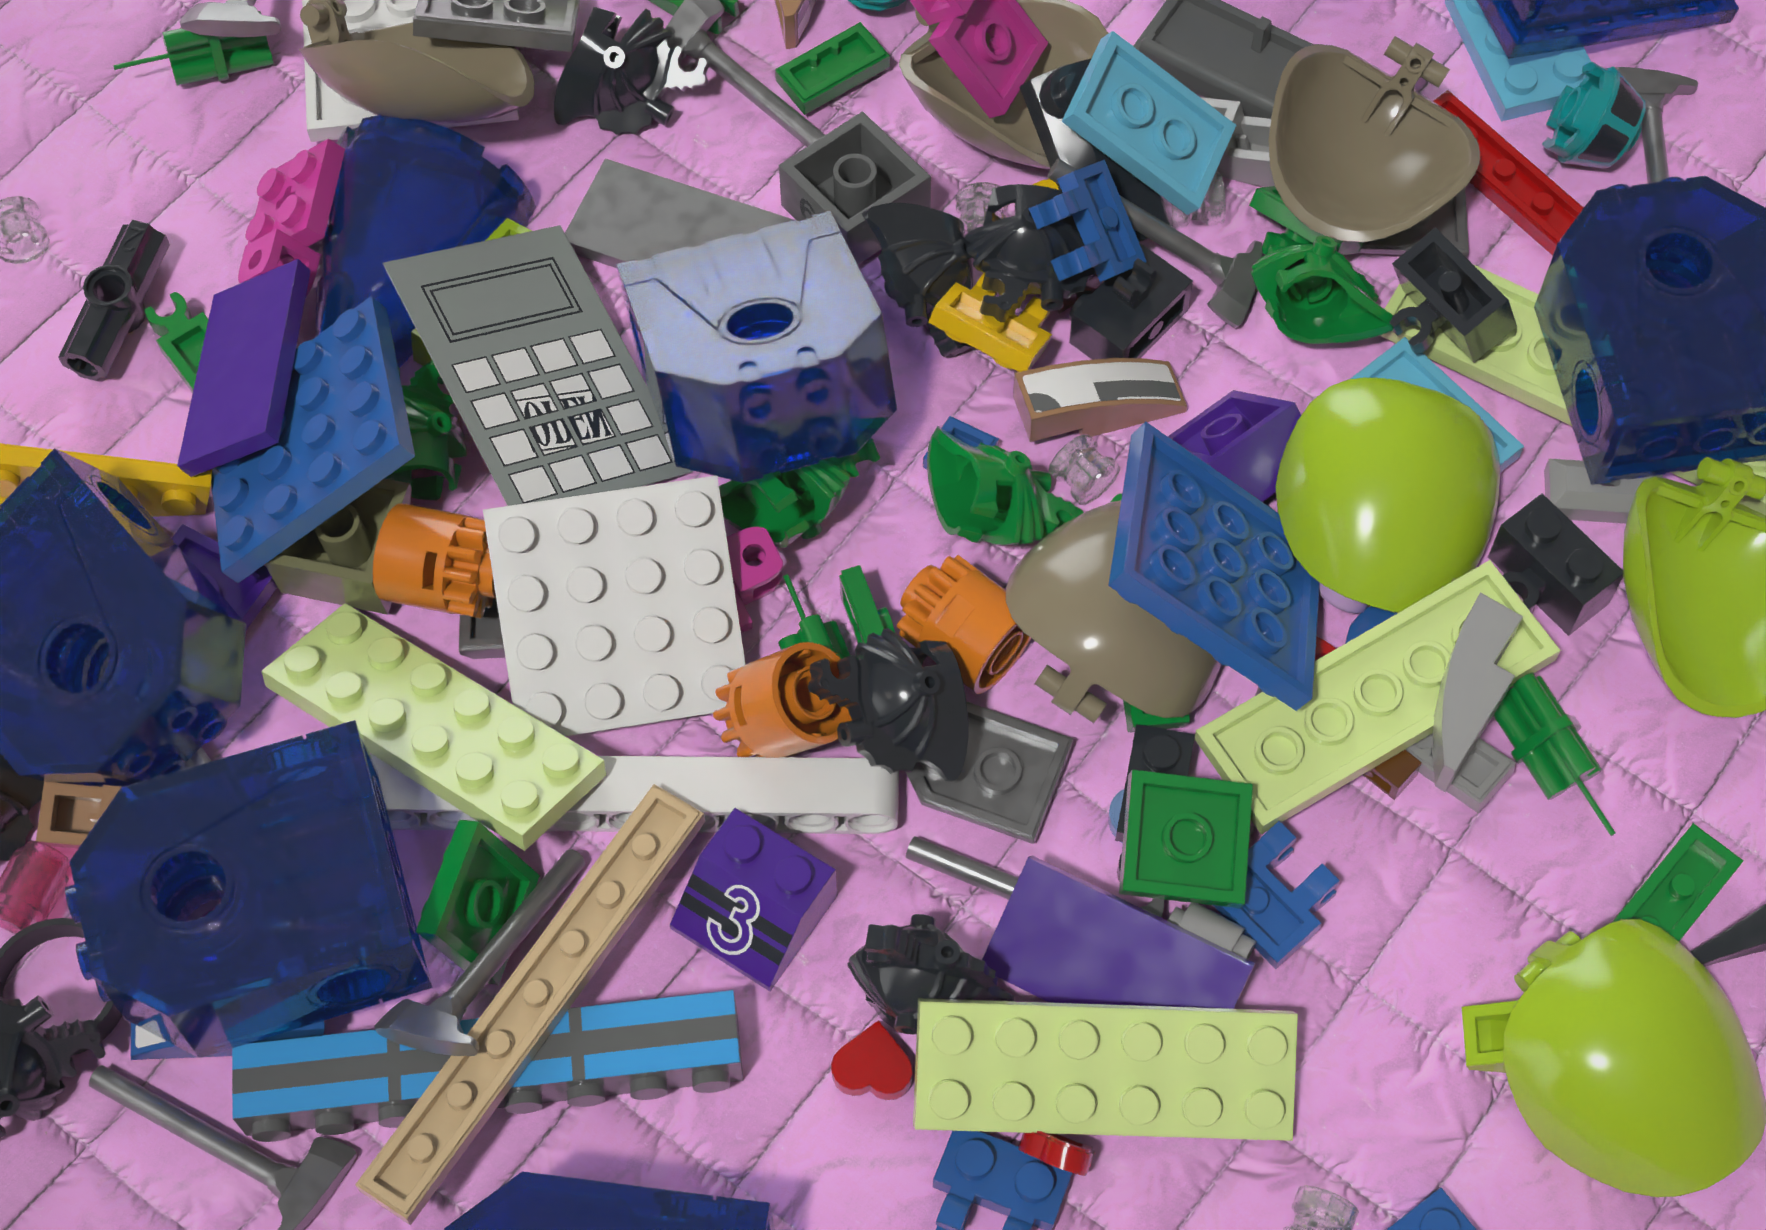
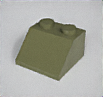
[265,478,412,615]

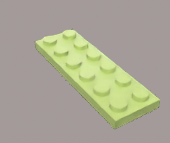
[1195,560,1561,834]
[262,603,606,851]
[913,998,1298,1141]

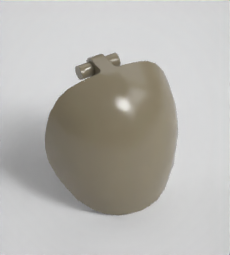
[299,0,535,124]
[899,0,1108,169]
[1268,36,1480,242]
[1006,500,1221,723]

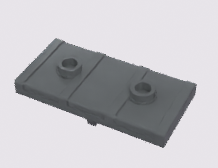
[1133,0,1314,119]

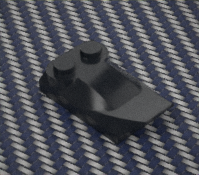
[1020,59,1170,242]

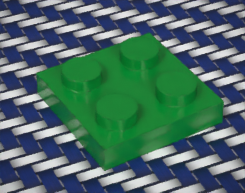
[1119,770,1253,908]
[415,819,540,985]

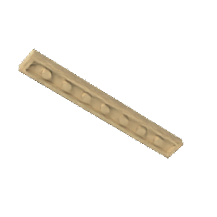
[355,784,705,1225]

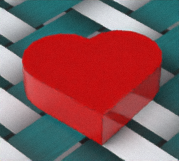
[831,1020,912,1100]
[1018,1131,1095,1176]

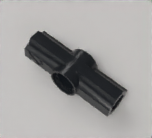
[58,220,170,381]

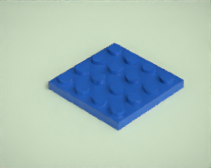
[211,296,415,583]
[1108,422,1320,711]

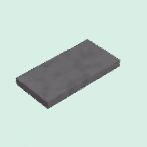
[565,158,800,315]

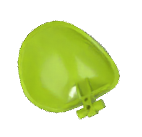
[1275,377,1500,613]
[1623,457,1766,718]
[1503,919,1766,1197]

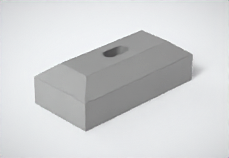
[1544,459,1663,524]

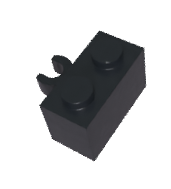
[1390,227,1517,363]
[1069,244,1193,360]
[1488,493,1623,636]

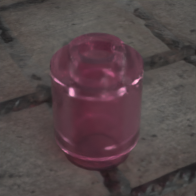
[0,841,71,934]

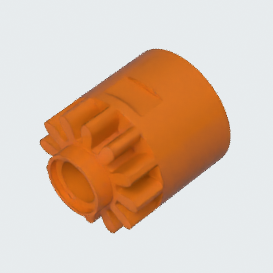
[373,503,496,618]
[897,555,1031,694]
[713,642,852,758]

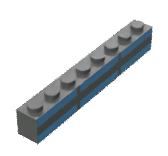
[232,990,744,1142]

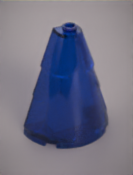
[315,115,536,368]

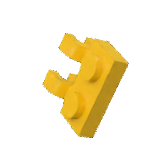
[928,273,1052,372]

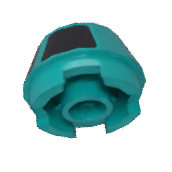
[1542,62,1646,169]

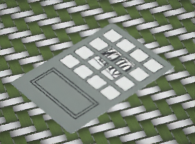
[383,225,693,506]

